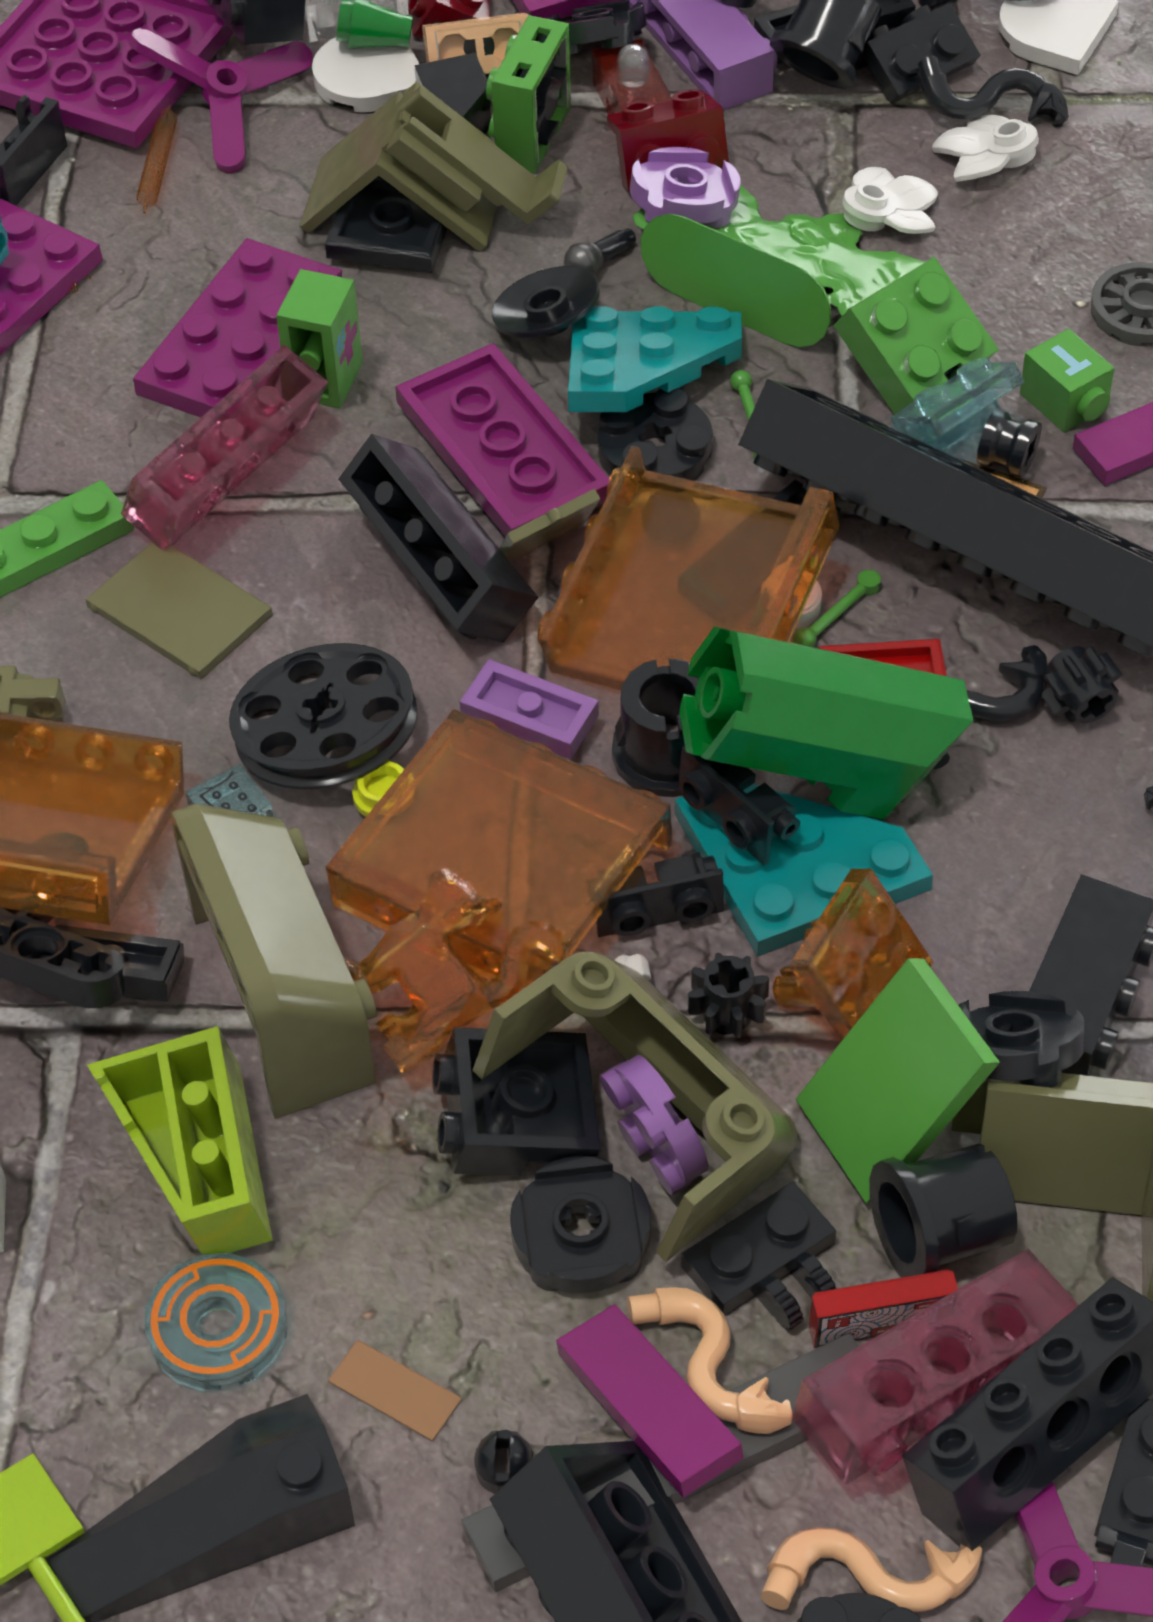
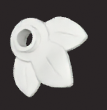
[932,115,1039,182]
[842,167,938,234]

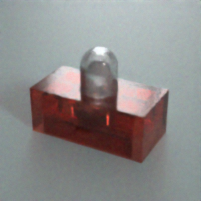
[592,39,672,114]

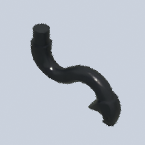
[917,56,1069,126]
[933,645,1048,769]

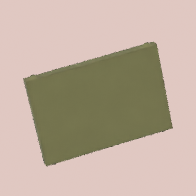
[85,537,273,680]

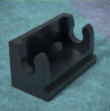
[0,95,67,206]

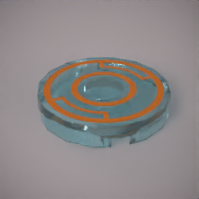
[144,1253,287,1391]

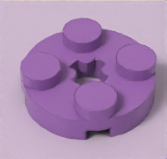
[630,147,741,228]
[599,1055,709,1195]

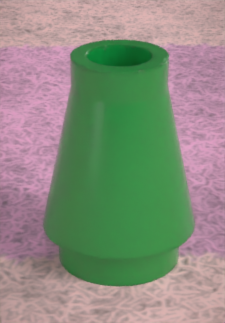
[336,0,413,48]

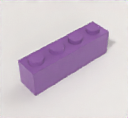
[622,0,777,110]

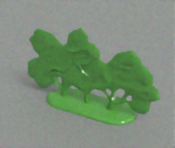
[632,185,924,348]

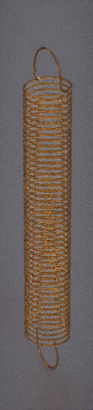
[136,102,178,214]

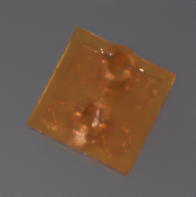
[772,869,933,1041]

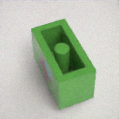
[276,269,363,409]

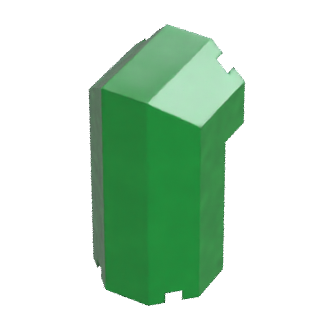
[679,626,974,820]

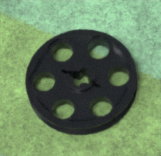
[229,643,418,789]

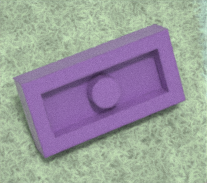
[460,659,599,760]

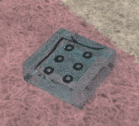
[185,764,273,817]

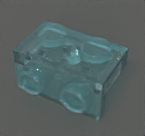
[890,357,1024,452]

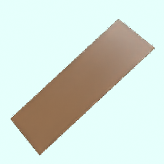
[328,1339,462,1441]

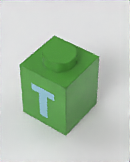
[1020,329,1114,433]

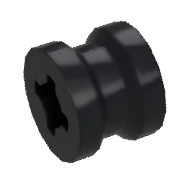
[976,408,1042,478]

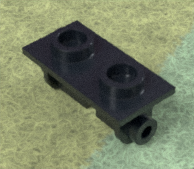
[678,745,800,866]
[586,852,724,938]

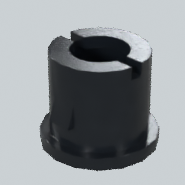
[770,0,882,89]
[612,658,699,797]
[869,1143,1017,1278]

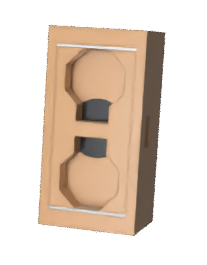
[422,13,529,74]

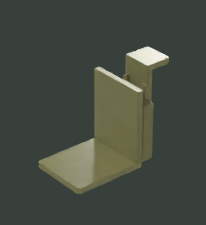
[299,81,568,252]
[951,1073,1153,1301]

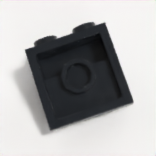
[432,1027,601,1176]

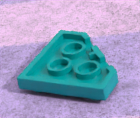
[568,306,742,412]
[675,784,933,957]

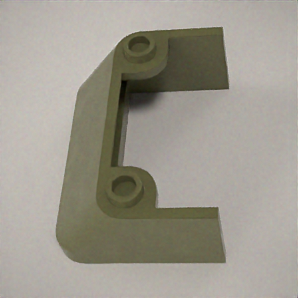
[170,803,377,1119]
[473,952,797,1262]

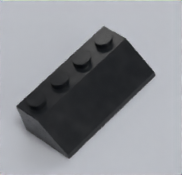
[489,1441,742,1622]

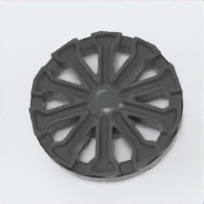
[1091,262,1153,347]

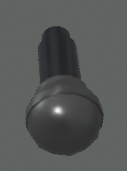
[563,228,636,275]

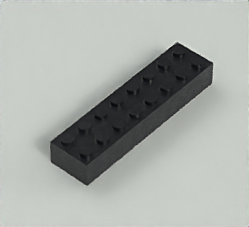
[738,379,1153,657]

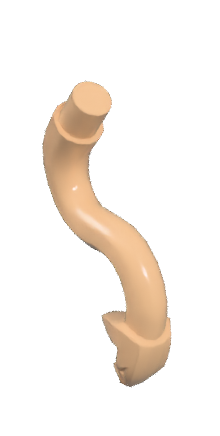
[626,1287,793,1434]
[760,1527,982,1612]

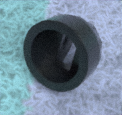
[474,1430,533,1494]

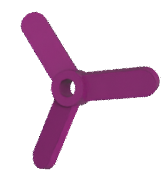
[129,28,313,173]
[1002,1481,1153,1622]

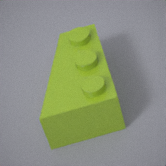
[87,1026,273,1260]

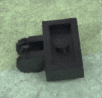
[681,1181,837,1330]

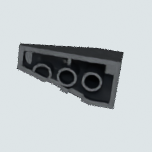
[48,1394,355,1622]

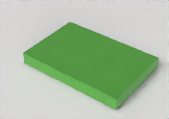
[795,958,1000,1204]

